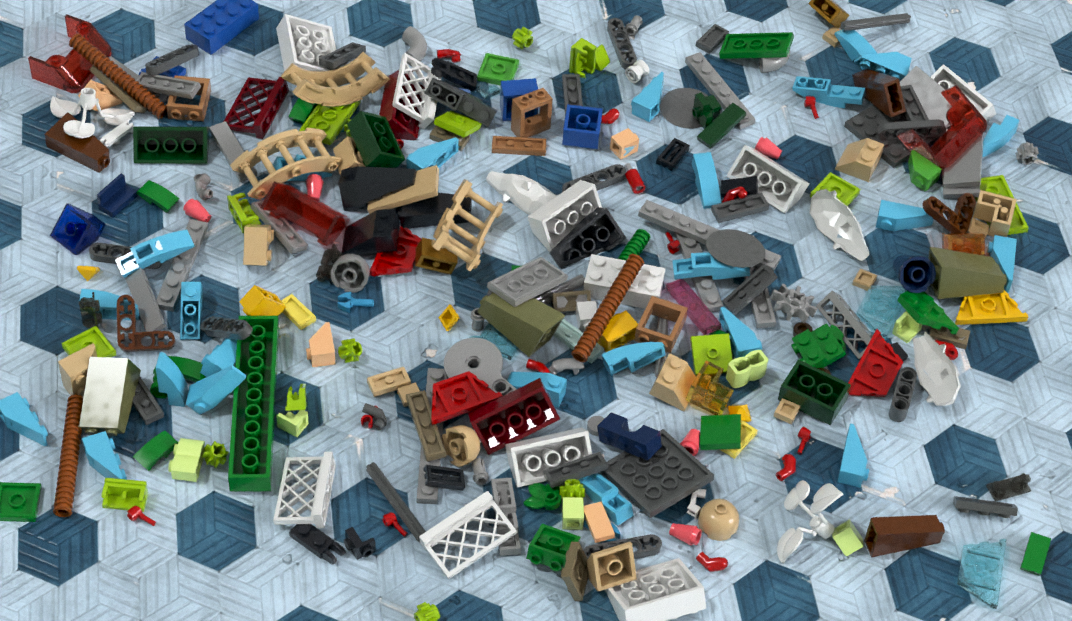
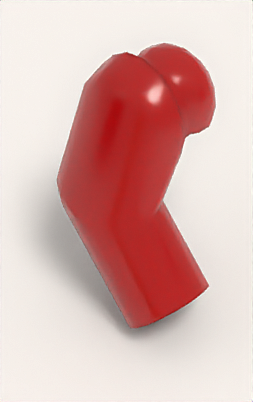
[437,49,461,63]
[526,359,550,373]

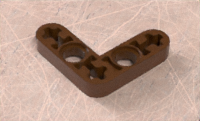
[922,193,976,237]
[117,295,176,352]

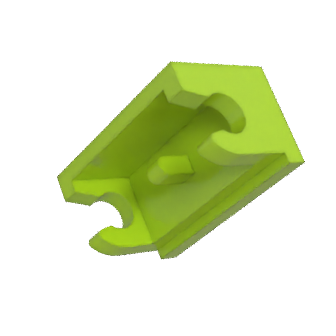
[569,38,597,78]
[227,193,262,234]
[285,383,307,411]
[102,478,148,512]

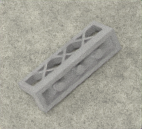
[816,291,873,360]

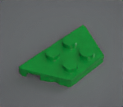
[897,291,959,335]

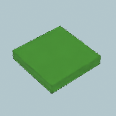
[477,53,519,86]

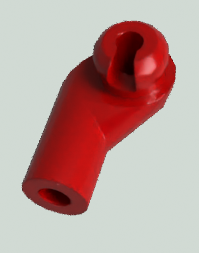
[601,108,620,124]
[722,186,748,203]
[935,340,958,360]
[776,454,796,481]
[696,552,728,572]

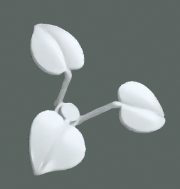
[50,88,135,138]
[777,480,844,564]

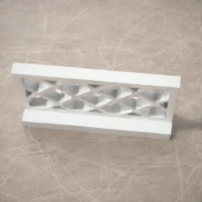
[392,53,442,129]
[273,452,336,528]
[419,491,517,580]

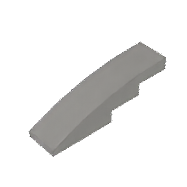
[491,478,521,556]

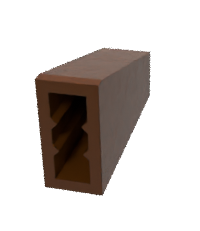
[852,69,906,117]
[44,112,110,173]
[864,515,945,558]

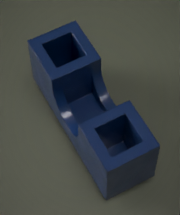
[597,412,662,460]

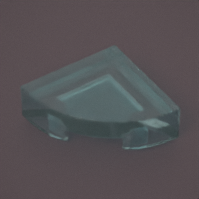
[476,83,500,99]

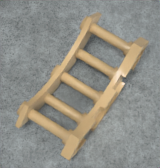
[281,52,390,106]
[230,128,343,200]
[431,179,503,272]

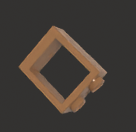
[167,75,211,122]
[511,87,553,138]
[635,296,688,353]

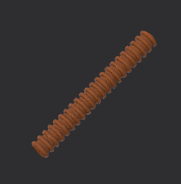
[69,33,167,119]
[571,254,644,362]
[53,395,83,517]

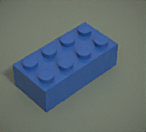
[184,0,259,55]

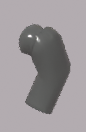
[362,403,387,430]

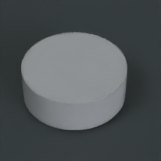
[587,416,605,436]

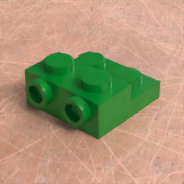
[791,323,846,368]
[526,524,581,571]

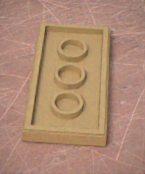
[367,165,439,214]

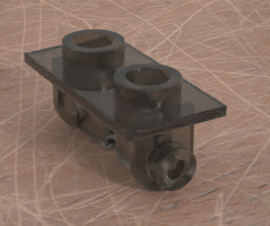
[316,244,342,285]
[79,292,102,329]
[986,473,1031,502]

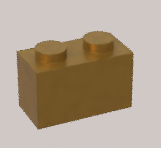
[808,0,849,28]
[415,237,458,275]

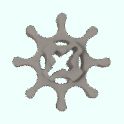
[770,284,818,323]

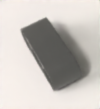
[889,367,917,422]

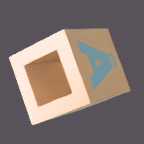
[610,128,639,160]

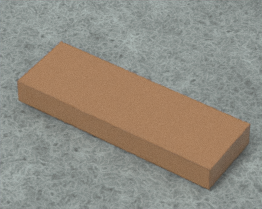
[492,136,546,156]

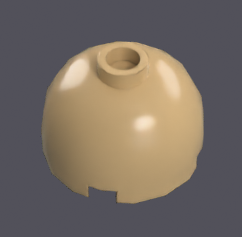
[442,425,480,467]
[698,499,739,541]

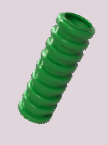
[617,229,651,261]

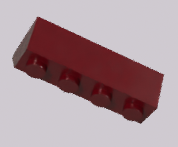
[379,70,425,141]
[468,378,560,455]

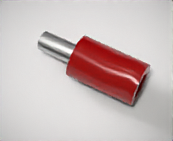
[624,163,645,194]

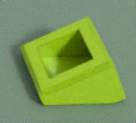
[595,44,610,71]

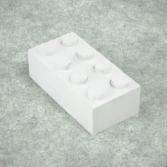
[583,254,666,309]

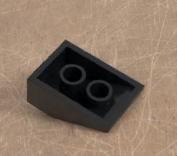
[341,208,400,256]

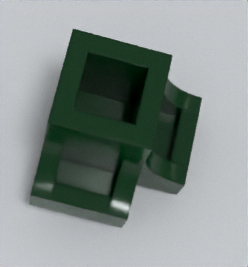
[692,92,721,129]

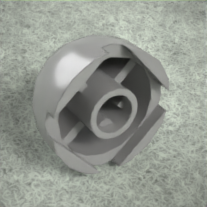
[330,254,370,293]

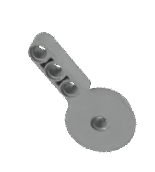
[444,338,516,396]

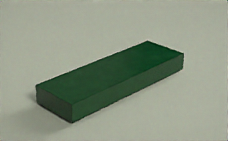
[697,103,746,149]

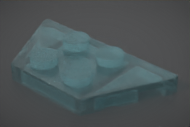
[856,286,907,341]
[957,539,1007,609]

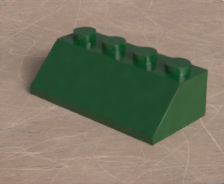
[133,126,209,164]

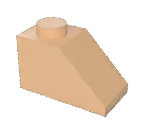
[78,80,123,112]
[306,322,335,367]

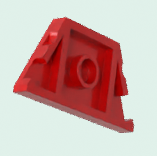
[370,226,421,276]
[848,329,903,397]
[431,371,503,425]

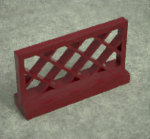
[223,77,289,139]

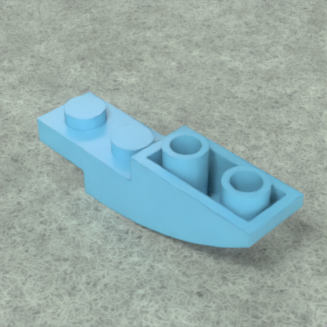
[792,76,866,108]
[116,230,195,278]
[673,253,750,280]

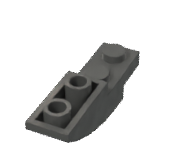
[424,78,497,127]

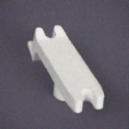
[99,120,134,147]
[687,489,706,520]

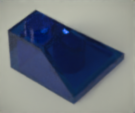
[50,203,106,255]

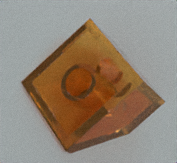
[942,232,985,256]

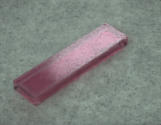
[666,279,721,335]

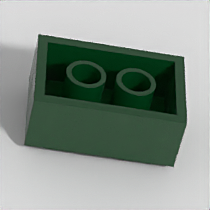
[347,111,405,168]
[778,360,851,426]

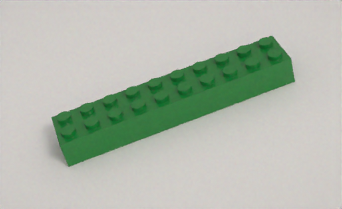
[228,316,279,492]

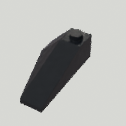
[338,166,417,211]
[549,207,626,268]

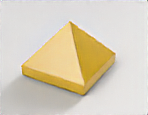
[77,266,100,281]
[438,304,460,331]
[728,404,751,422]

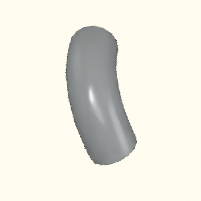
[402,26,427,66]
[759,50,790,73]

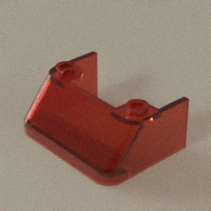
[28,14,112,93]
[898,85,987,169]
[260,181,350,246]

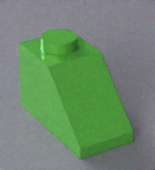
[908,150,941,192]

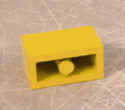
[239,285,286,316]
[598,310,638,352]

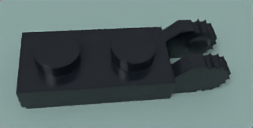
[431,58,477,91]
[289,524,346,564]

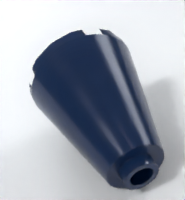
[893,255,936,293]

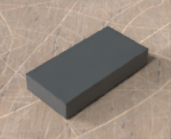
[696,24,729,54]

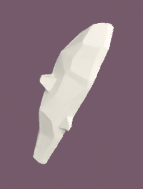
[486,171,558,215]
[809,189,869,261]
[913,330,961,406]

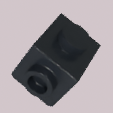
[344,527,376,560]

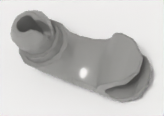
[194,173,213,201]
[548,358,585,375]

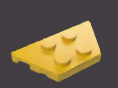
[955,290,1028,325]

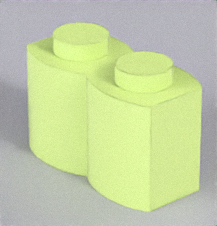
[726,350,769,388]
[168,438,205,482]

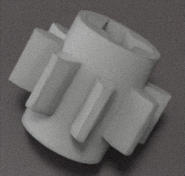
[1015,142,1039,165]

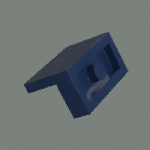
[97,173,138,218]

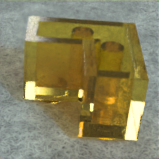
[685,360,734,415]

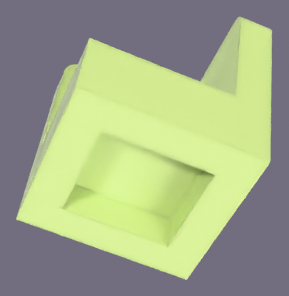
[892,311,922,343]
[276,410,309,437]
[562,497,584,530]
[832,519,864,556]

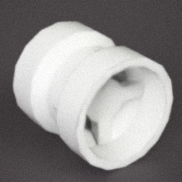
[625,60,649,83]

